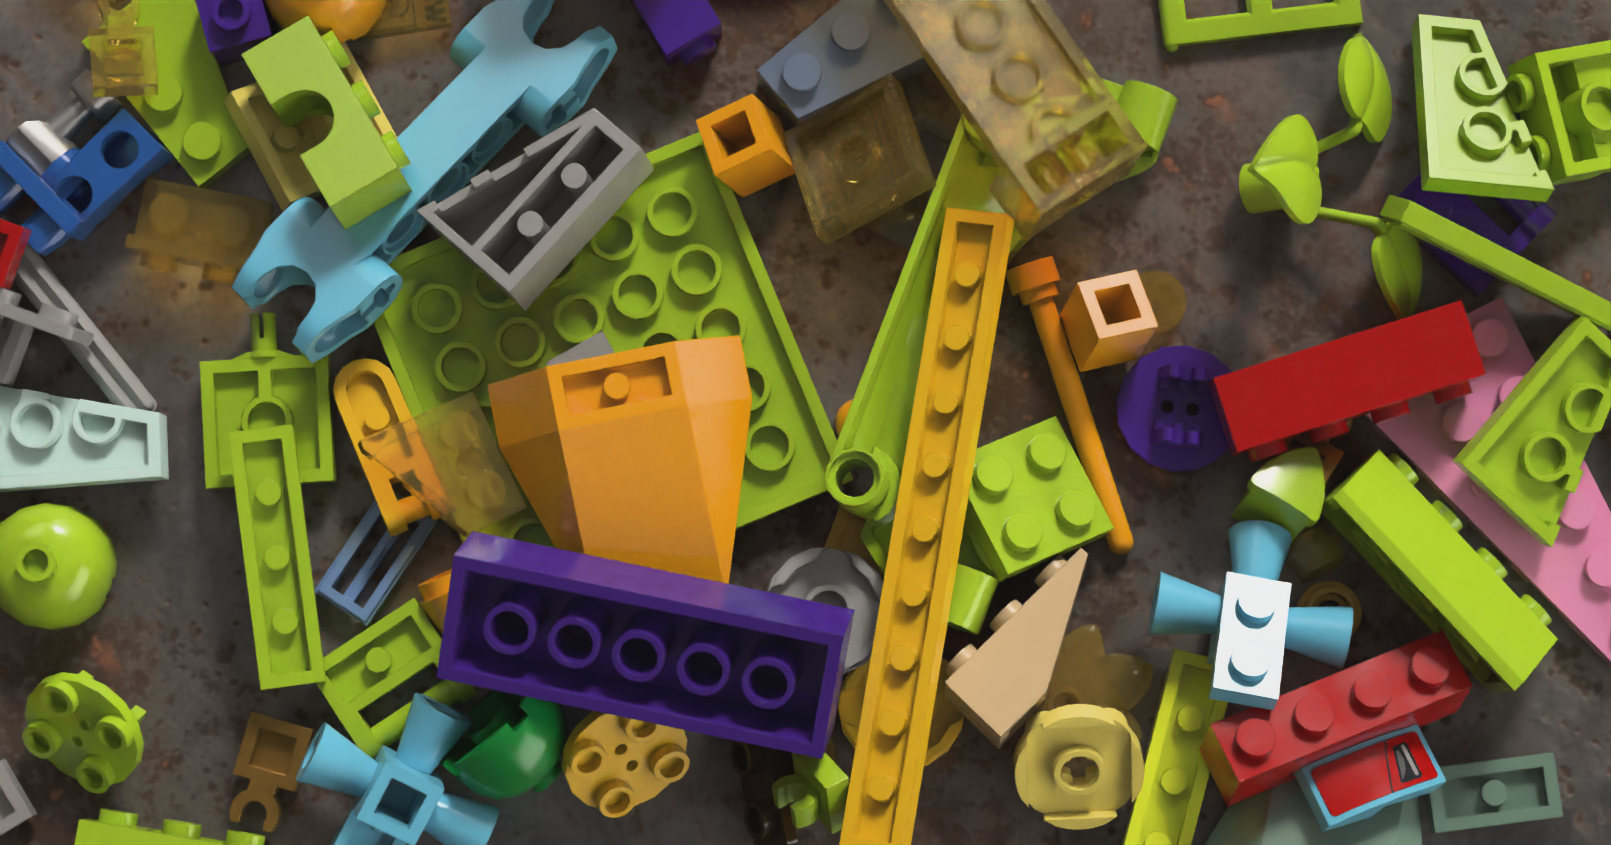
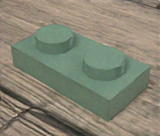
[1425,752,1563,833]

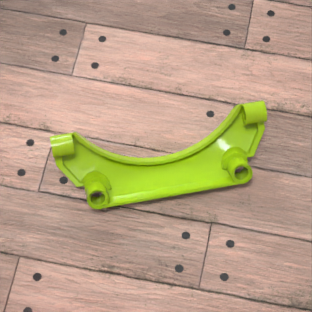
[825,78,1178,636]

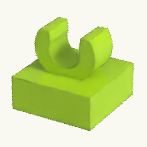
[772,752,849,834]

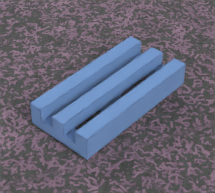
[315,490,440,627]

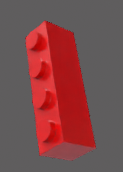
[1208,300,1486,463]
[1199,630,1473,807]

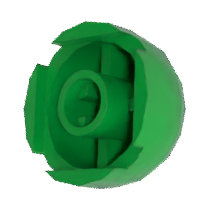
[440,689,568,800]

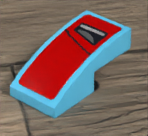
[1294,724,1447,832]

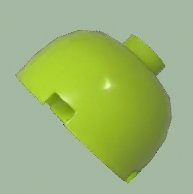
[0,502,118,630]

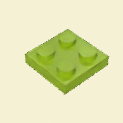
[966,416,1114,582]

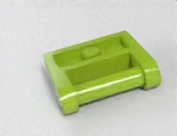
[316,597,479,760]

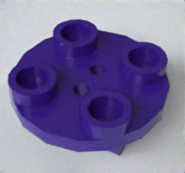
[1115,345,1231,472]

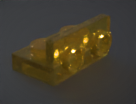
[125,177,274,285]

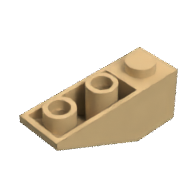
[944,548,1088,749]

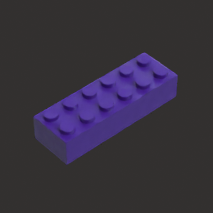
[436,531,855,759]

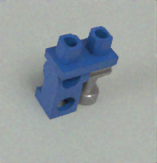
[0,69,175,257]

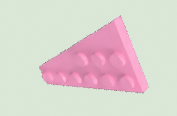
[1364,297,1611,667]

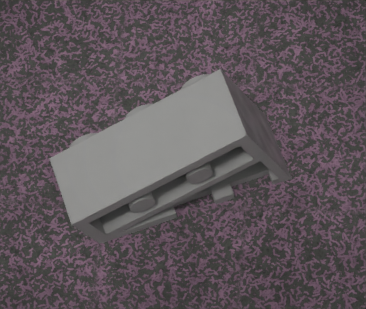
[417,108,654,311]

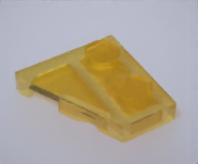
[358,392,527,537]

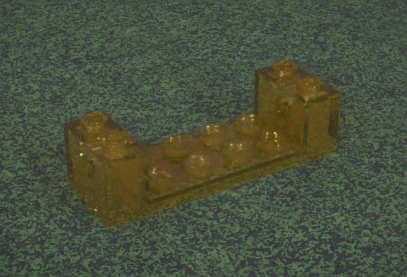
[884,0,1148,241]

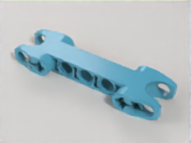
[231,0,618,364]

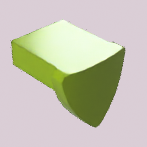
[1231,446,1325,541]

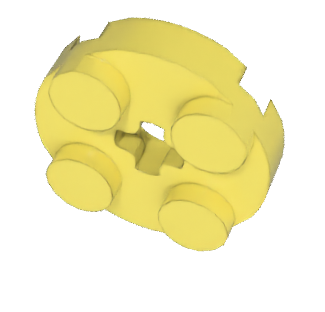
[1013,704,1145,830]

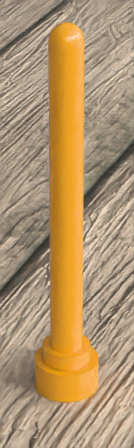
[1006,256,1134,555]

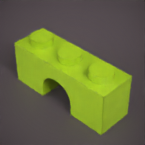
[241,16,412,230]

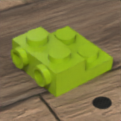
[1504,40,1611,186]

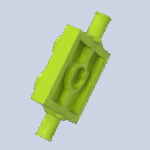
[199,312,337,490]

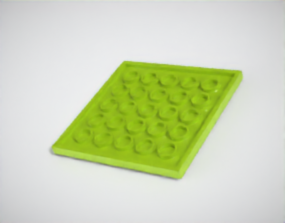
[374,132,853,548]

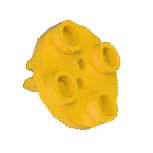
[561,711,690,818]

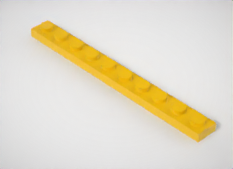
[839,207,1014,845]

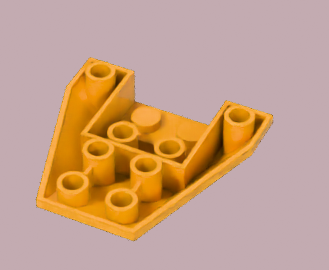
[487,335,752,584]

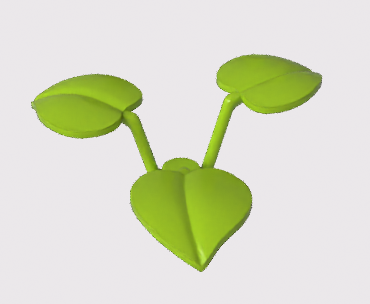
[1239,33,1423,320]

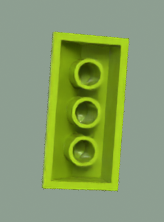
[1321,450,1558,693]

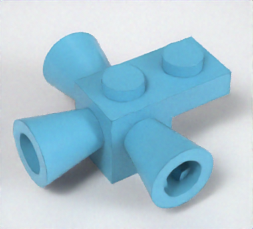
[1148,520,1353,710]
[296,693,499,845]

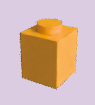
[696,94,799,198]
[1059,270,1158,372]

